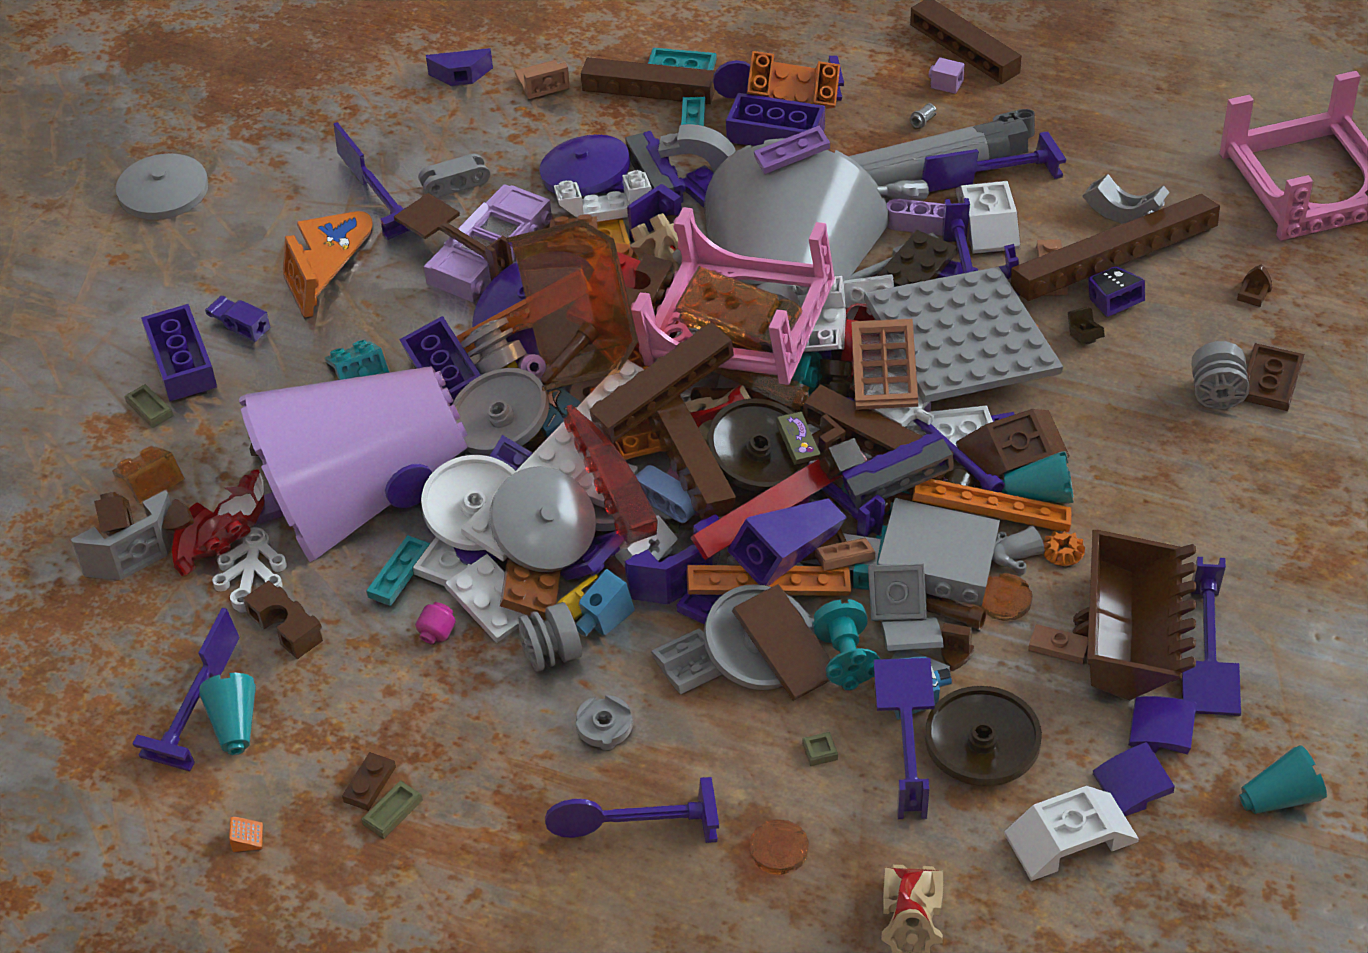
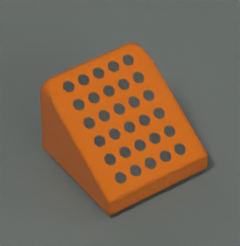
[229,817,263,852]

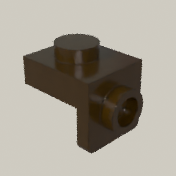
[1068,307,1105,344]

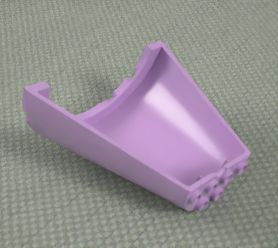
[239,366,468,562]

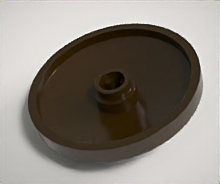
[707,398,810,492]
[925,686,1042,786]

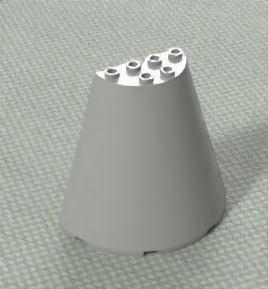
[704,138,889,315]

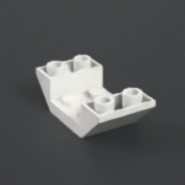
[554,170,652,222]
[956,181,1020,254]
[792,276,846,353]
[1004,786,1139,881]

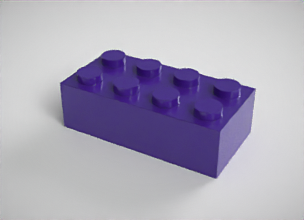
[726,93,825,146]
[141,304,217,402]
[399,316,481,406]

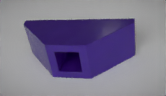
[426,48,493,86]

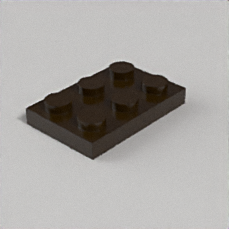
[878,230,958,287]

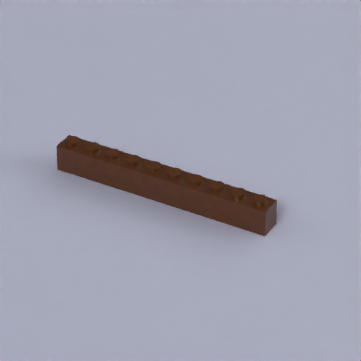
[1011,194,1220,301]

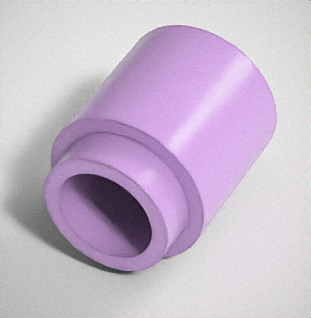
[517,354,546,378]

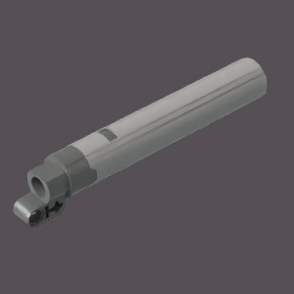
[848,109,1035,186]

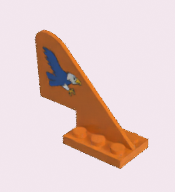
[283,211,373,318]

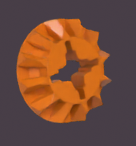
[1043,529,1085,566]

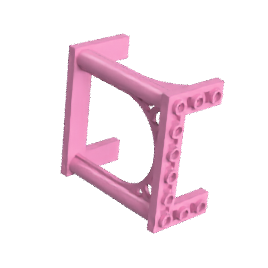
[1219,71,1368,241]
[630,207,835,385]

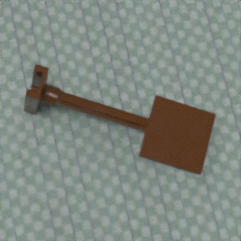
[394,193,513,281]

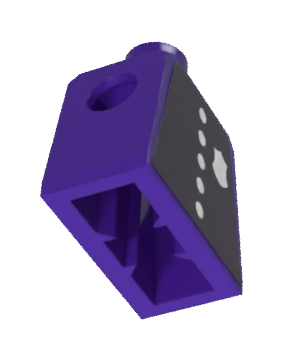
[1088,267,1145,317]

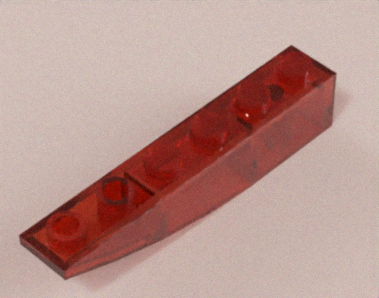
[564,404,658,545]

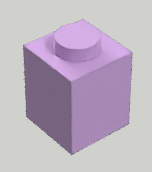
[929,57,964,94]

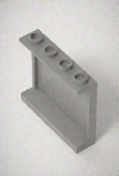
[878,498,1000,606]

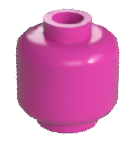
[415,602,456,644]

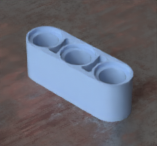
[628,465,697,523]

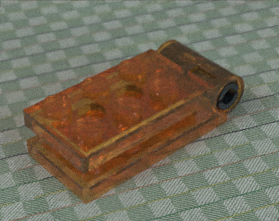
[675,266,803,353]

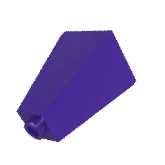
[727,498,847,586]

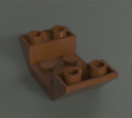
[955,409,1070,488]

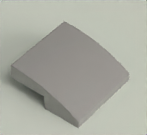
[881,617,943,651]
[652,628,723,695]

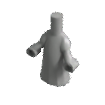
[878,180,929,204]
[992,526,1045,575]

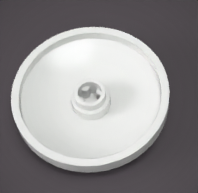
[421,455,515,551]

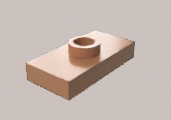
[815,538,875,571]
[1028,624,1088,664]

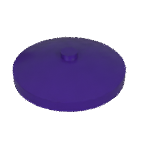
[540,134,631,196]

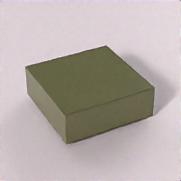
[802,732,838,766]

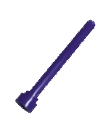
[913,419,1005,493]

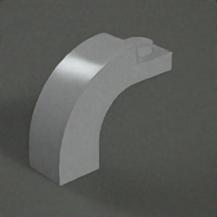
[658,124,736,173]
[1082,174,1169,224]

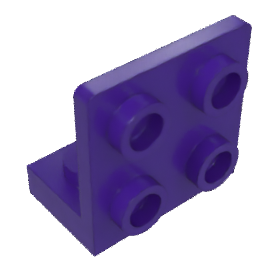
[627,184,682,243]

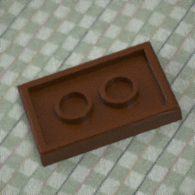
[1244,343,1305,411]

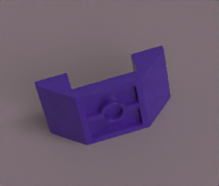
[625,514,720,605]

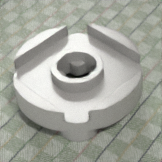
[576,696,633,751]

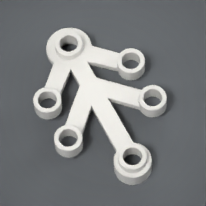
[212,527,287,613]

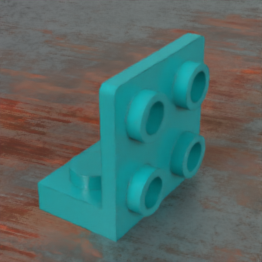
[325,340,390,380]

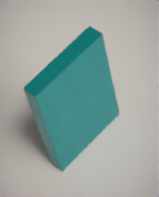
[648,48,717,70]

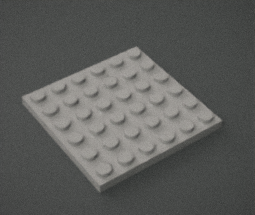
[864,267,1063,403]

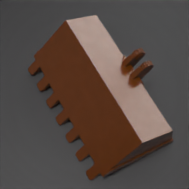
[1073,530,1196,701]

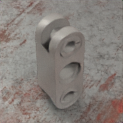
[418,154,490,198]

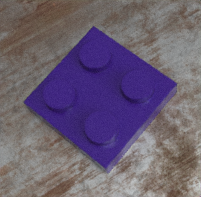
[560,530,626,580]

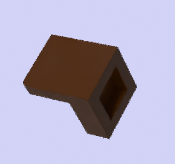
[812,414,846,454]

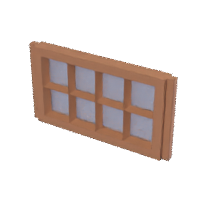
[852,319,918,410]

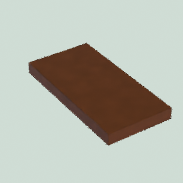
[732,584,831,701]

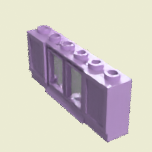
[424,184,552,303]

